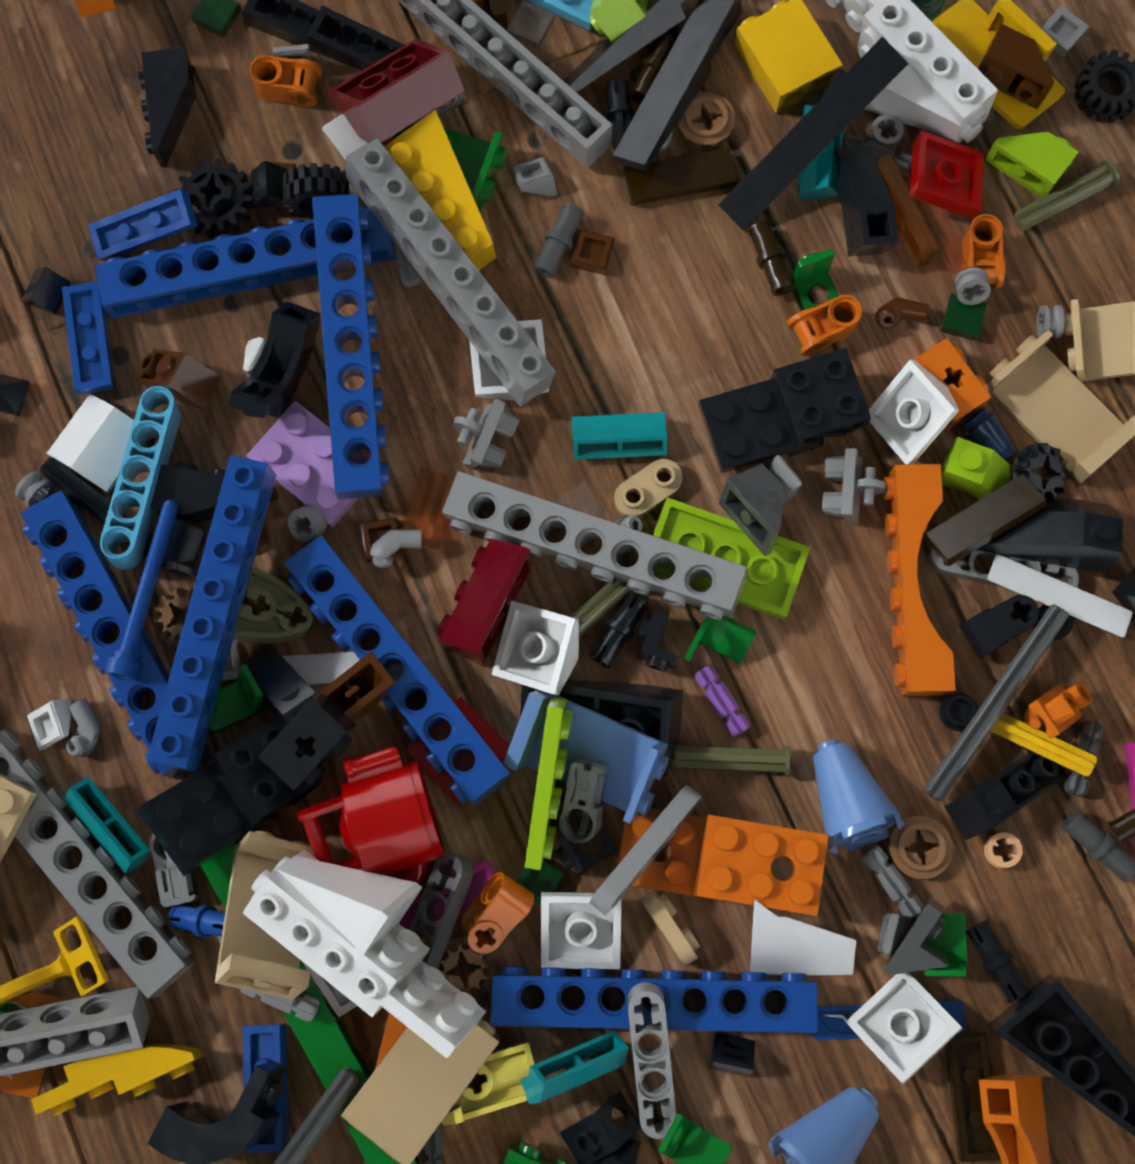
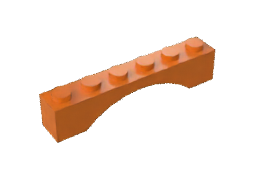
[883,464,956,697]
[979,1074,1051,1164]

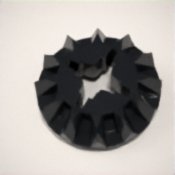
[1012,443,1070,501]

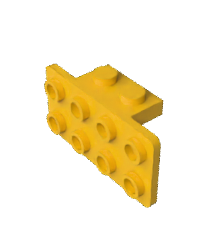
[931,0,1065,130]

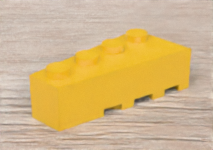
[384,109,497,270]

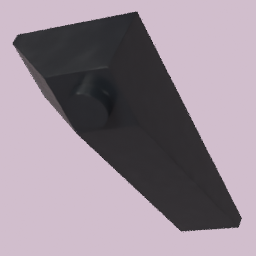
[957,498,1123,574]
[520,680,683,777]

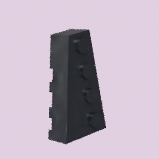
[988,974,1135,1137]

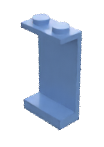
[503,690,669,823]

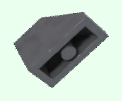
[719,463,786,556]

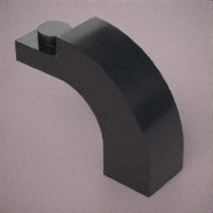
[229,301,321,418]
[147,1061,287,1164]

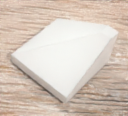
[243,337,266,377]
[27,699,72,751]

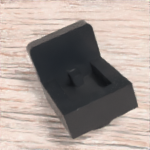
[637,608,680,672]

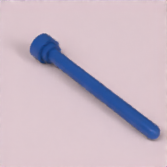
[105,499,178,681]

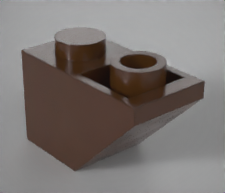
[977,23,1054,109]
[136,349,221,409]

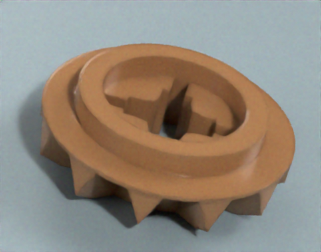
[678,92,735,148]
[152,587,193,648]
[888,816,953,879]
[438,937,496,1000]

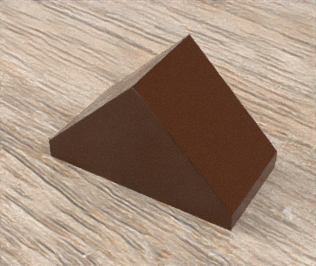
[315,651,396,722]

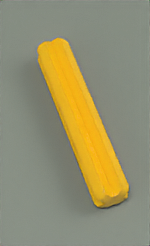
[990,712,1097,777]

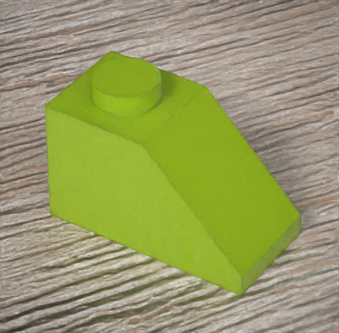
[589,0,648,42]
[985,131,1079,198]
[941,437,1013,500]

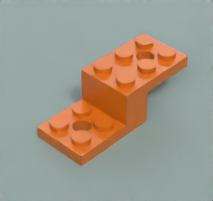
[617,808,829,916]

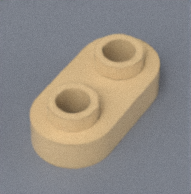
[614,459,683,518]
[640,891,700,967]

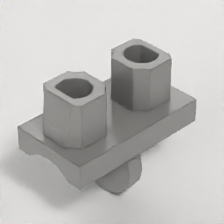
[452,398,519,470]
[822,448,886,524]

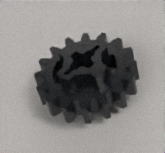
[174,158,255,238]

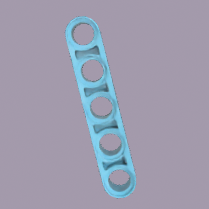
[100,386,181,570]

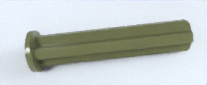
[1013,160,1120,230]
[570,563,635,638]
[672,746,790,777]

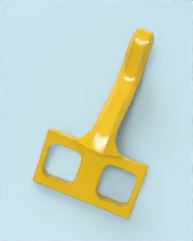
[0,916,109,1008]

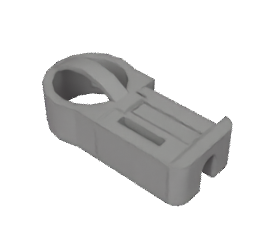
[559,759,609,844]
[149,834,200,907]

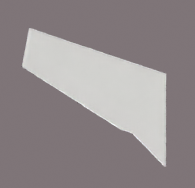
[750,899,856,976]

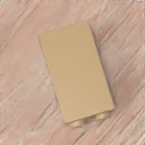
[1065,299,1135,382]
[988,330,1135,485]
[215,831,315,1000]
[341,1019,499,1164]

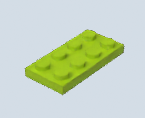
[653,497,811,620]
[524,697,573,870]

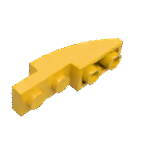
[31,1044,204,1117]

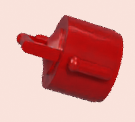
[297,747,445,886]

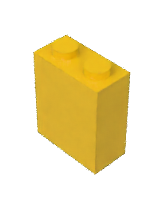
[734,0,843,114]

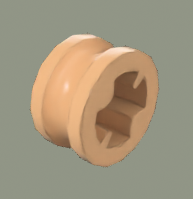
[984,832,1023,868]

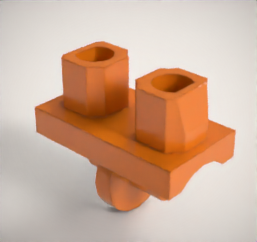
[1024,682,1093,739]

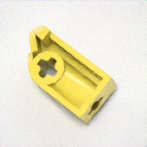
[441,1041,535,1126]

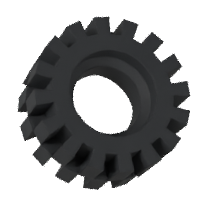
[1074,50,1135,123]
[283,163,350,219]

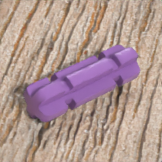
[695,665,750,737]

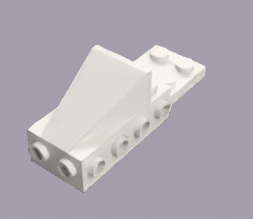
[825,0,998,143]
[243,849,486,1059]

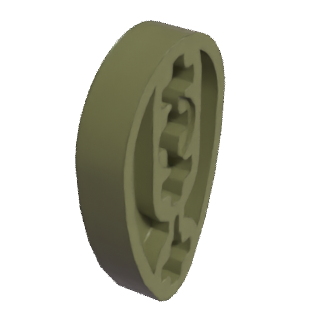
[233,567,313,644]

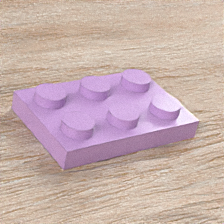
[246,400,369,528]

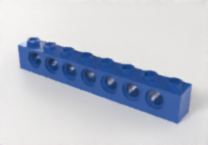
[312,194,390,500]
[95,205,397,319]
[147,455,277,773]
[21,490,212,778]
[284,535,512,807]
[491,966,817,1033]

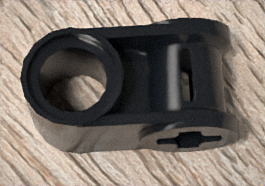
[959,595,1039,659]

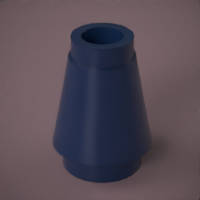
[961,407,1016,460]

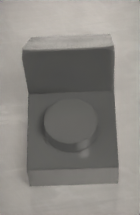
[884,898,950,975]

